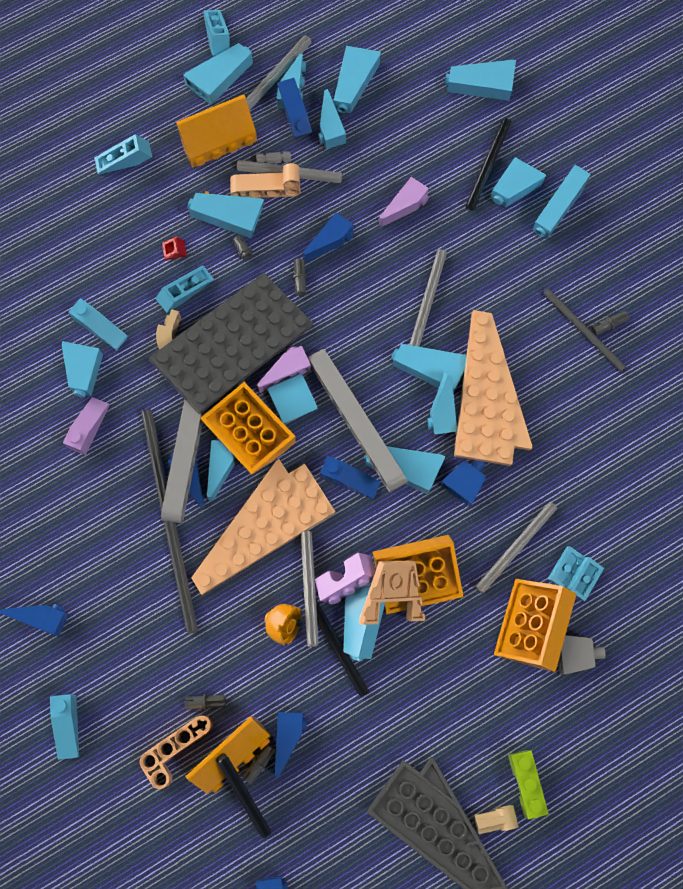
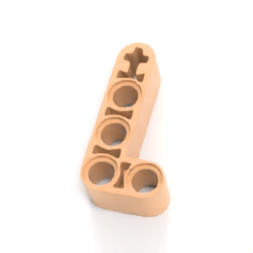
[230,163,301,198]
[140,716,213,789]

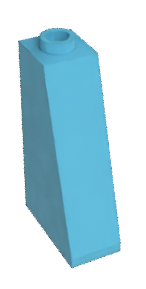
[183,43,253,105]
[333,46,381,113]
[445,60,516,101]
[532,165,591,239]
[187,193,264,238]
[391,344,467,394]
[364,446,445,494]
[344,583,385,661]

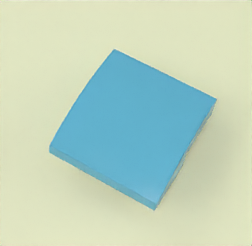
[267,373,318,424]
[548,546,604,601]

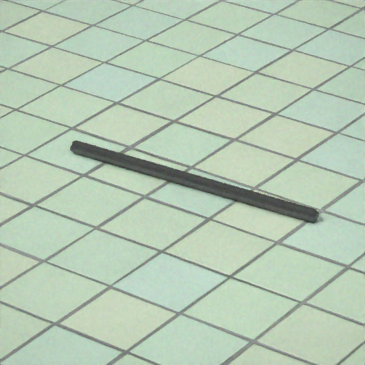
[141,409,198,634]

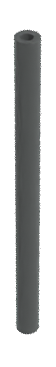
[543,288,626,372]

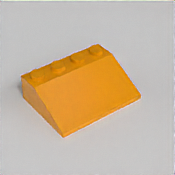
[176,94,257,168]
[200,382,295,475]
[373,535,463,614]
[494,579,577,672]
[185,716,271,794]

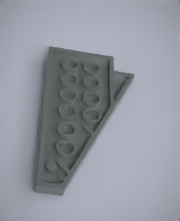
[366,757,508,889]

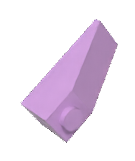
[379,177,429,227]
[257,346,311,393]
[63,397,110,456]

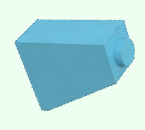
[490,157,546,207]
[62,341,103,397]

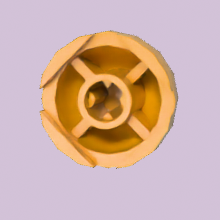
[265,604,302,645]

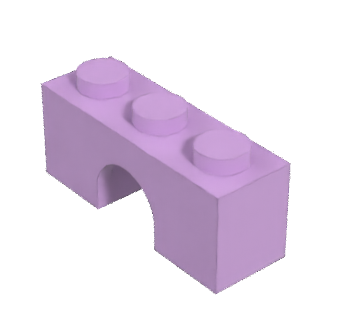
[315,553,376,604]

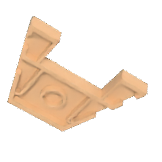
[359,560,425,625]

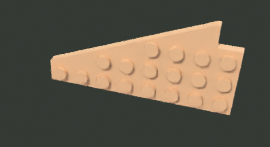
[454,310,532,466]
[191,459,335,595]

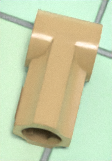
[474,805,519,834]

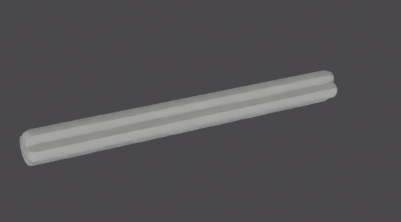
[246,35,311,111]
[237,160,342,183]
[410,249,447,347]
[476,502,557,593]
[301,531,319,647]

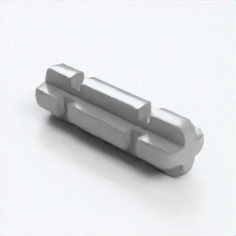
[256,151,291,164]

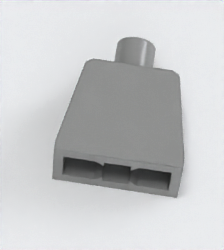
[558,635,605,675]

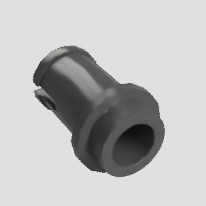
[232,235,252,260]

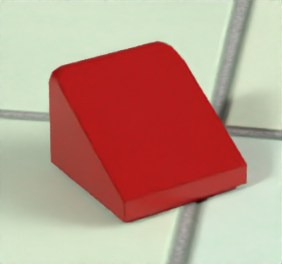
[162,237,187,260]

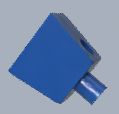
[440,460,486,507]

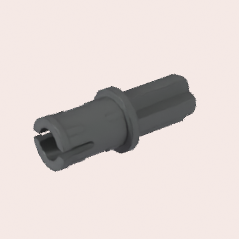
[293,259,307,296]
[591,311,629,336]
[185,694,226,710]
[242,744,276,785]

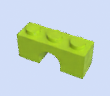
[508,750,549,820]

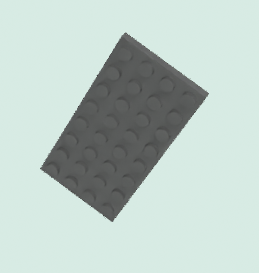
[149,273,313,414]

